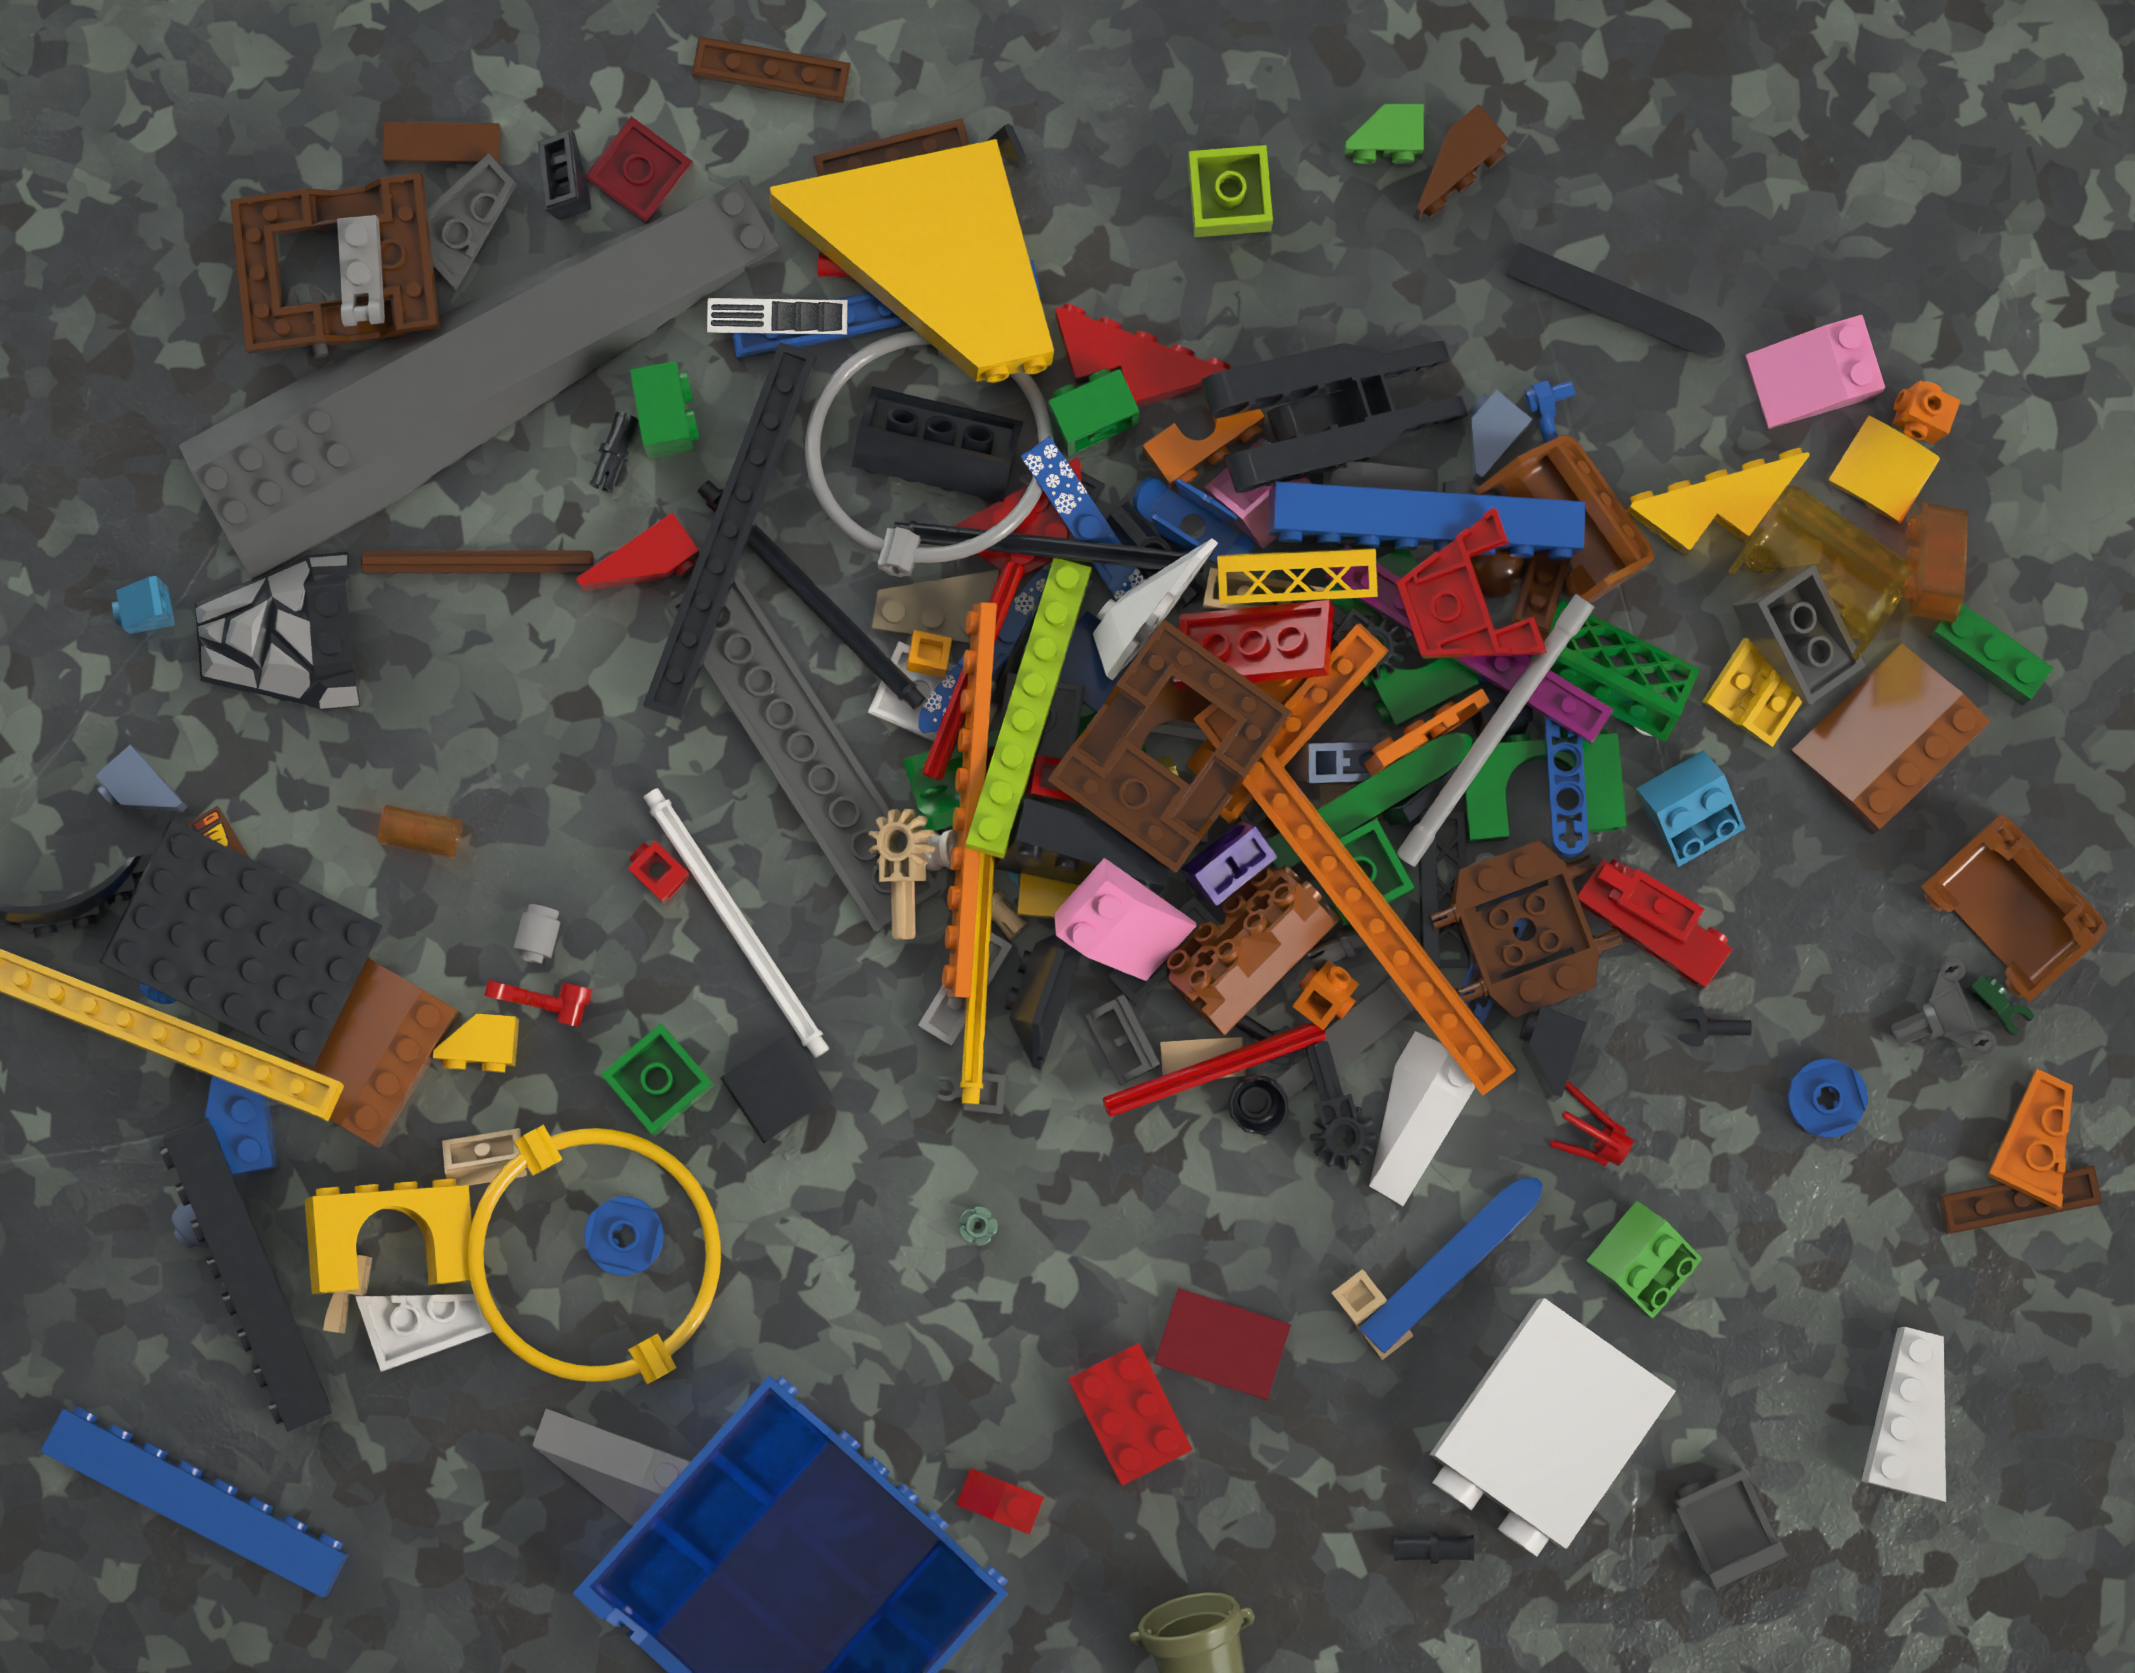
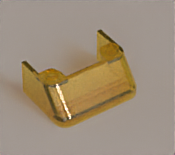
[1728,485,1915,661]

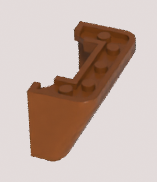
[1921,814,2107,1002]

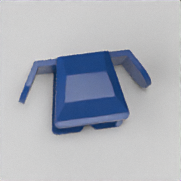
[1133,476,1255,566]

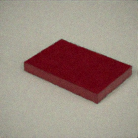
[1154,1288,1291,1400]

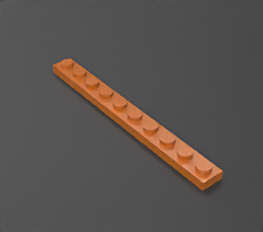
[942,602,997,998]

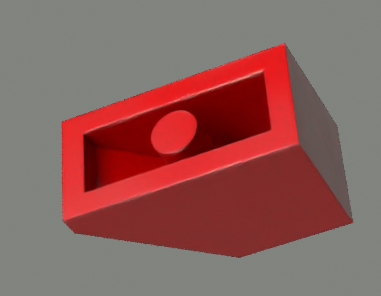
[956,1468,1044,1535]

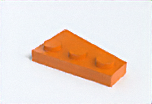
[1364,689,1490,776]
[1987,1069,2073,1210]

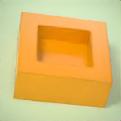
[906,630,952,678]

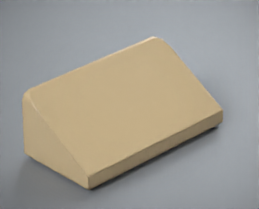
[442,1128,527,1186]

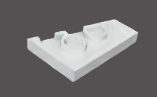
[355,1294,493,1372]

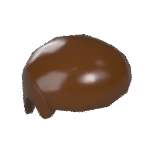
[1471,550,1525,598]

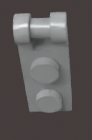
[337,215,385,327]

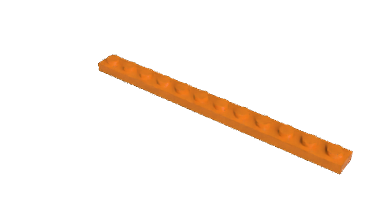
[1193,703,1516,1096]

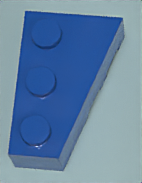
[205,1077,279,1177]

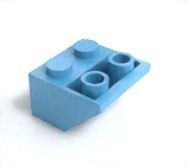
[1636,750,1746,867]

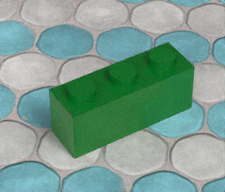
[1928,600,2053,706]

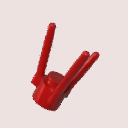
[1549,1080,1634,1167]

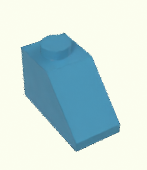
[112,576,175,634]

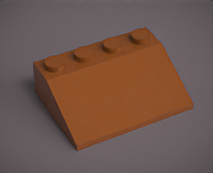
[1791,643,1991,835]
[293,958,461,1148]

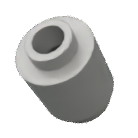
[513,904,561,964]

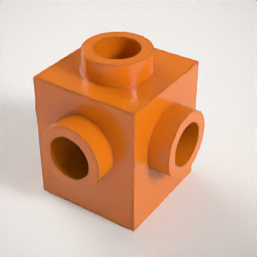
[1892,380,1961,445]
[1292,960,1359,1030]

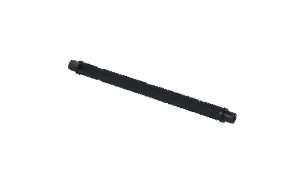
[697,480,926,710]
[893,521,1205,573]

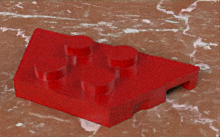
[953,457,1082,579]

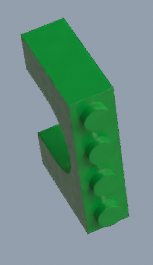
[1323,549,1479,730]
[1460,728,1627,844]

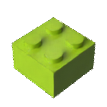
[1188,145,1273,237]

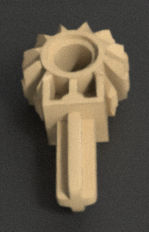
[868,809,936,940]

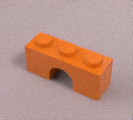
[1142,401,1265,489]

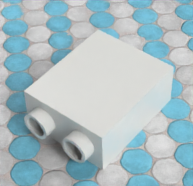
[1429,1298,1676,1557]

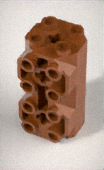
[1167,864,1340,1037]

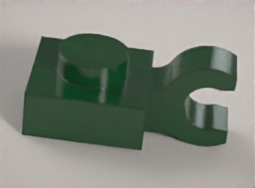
[1965,975,2034,1036]

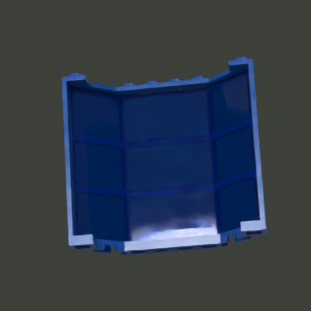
[572,1375,1009,1673]

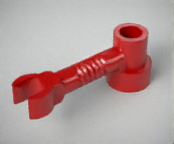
[484,980,593,1027]

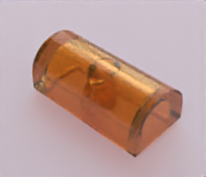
[378,805,464,859]

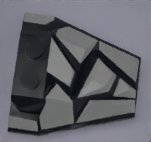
[195,552,360,710]

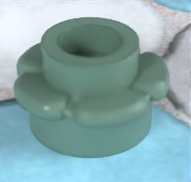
[959,1207,998,1246]

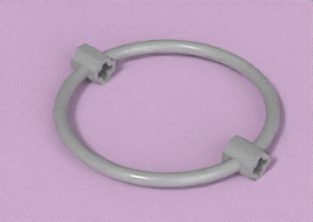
[805,330,1054,577]

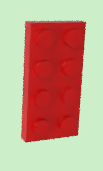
[1173,600,1334,690]

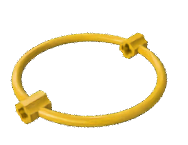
[468,1125,721,1385]

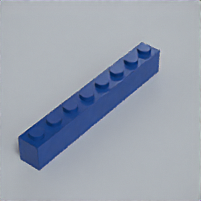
[1268,482,1585,560]
[40,1406,349,1598]

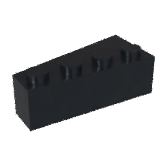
[994,798,1169,895]

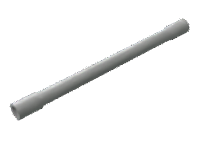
[1396,594,1595,867]

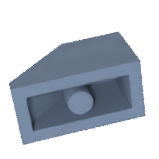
[1468,389,1532,484]
[95,744,188,812]

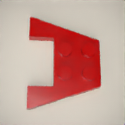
[1396,507,1547,658]

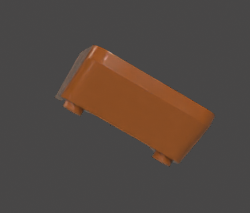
[1474,435,1654,614]

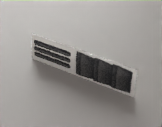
[707,298,848,334]

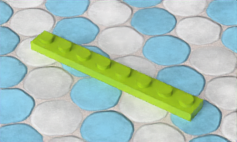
[966,558,1092,859]

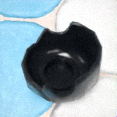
[1228,1075,1289,1136]

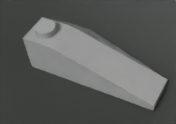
[532,1409,691,1536]

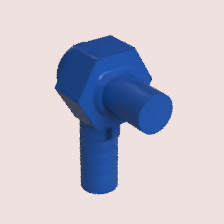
[1525,380,1575,444]

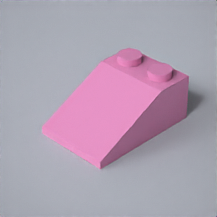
[1745,315,1885,429]
[1054,858,1196,981]

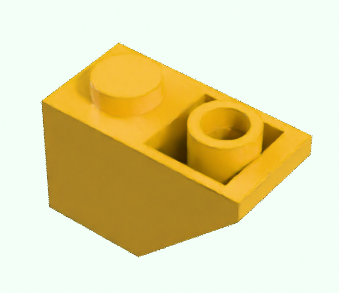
[433,1014,519,1073]

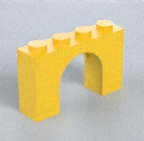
[304,1179,472,1294]

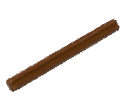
[361,550,594,574]

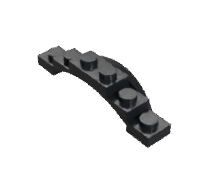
[0,853,153,938]

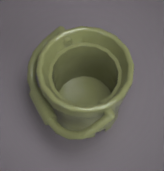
[1129,1592,1255,1673]

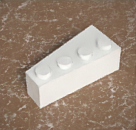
[1861,1327,1946,1502]

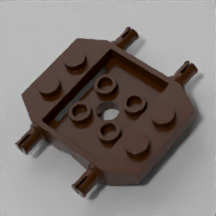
[1428,840,1623,1018]

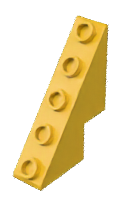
[1627,448,1810,556]

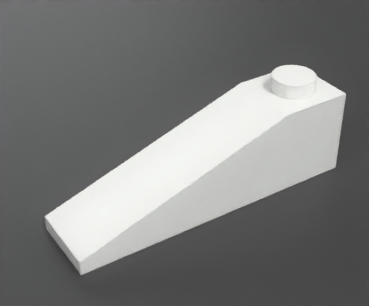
[1093,539,1218,680]
[1369,1031,1475,1207]

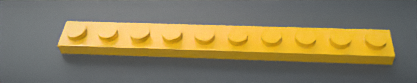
[0,949,344,1122]

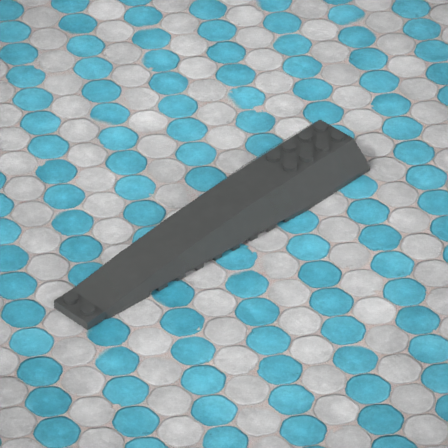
[178,180,779,579]

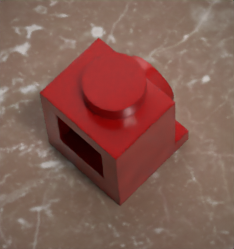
[628,841,691,904]

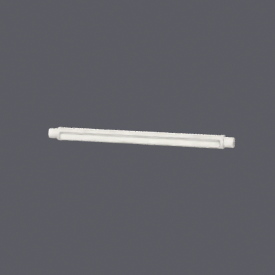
[643,788,829,1058]

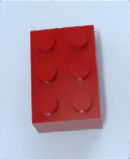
[1068,1343,1193,1486]

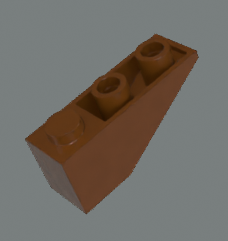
[1414,104,1509,220]

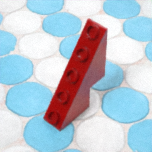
[1055,304,1231,408]

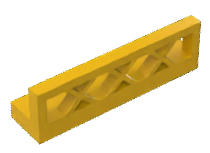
[1217,548,1378,604]

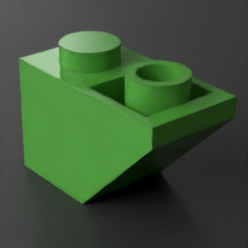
[1344,104,1424,164]

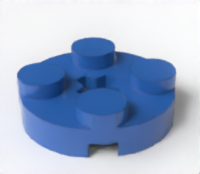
[1787,1059,1868,1138]
[584,1196,664,1276]

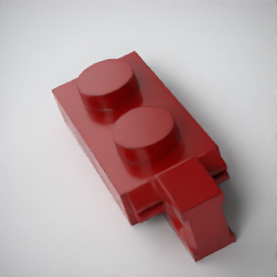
[1595,864,1705,944]

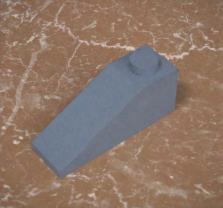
[1286,740,1396,783]

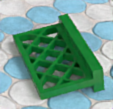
[1531,599,1700,742]

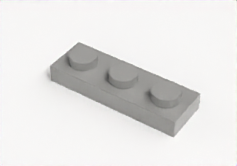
[918,932,1013,1047]

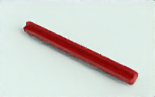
[923,560,1024,781]
[1102,1022,1326,1117]

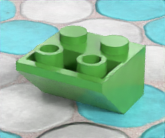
[1586,1200,1702,1319]

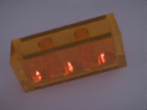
[1904,502,1968,622]

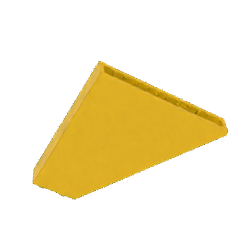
[769,139,1054,383]

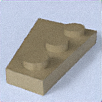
[872,569,1000,645]

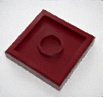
[585,116,693,224]

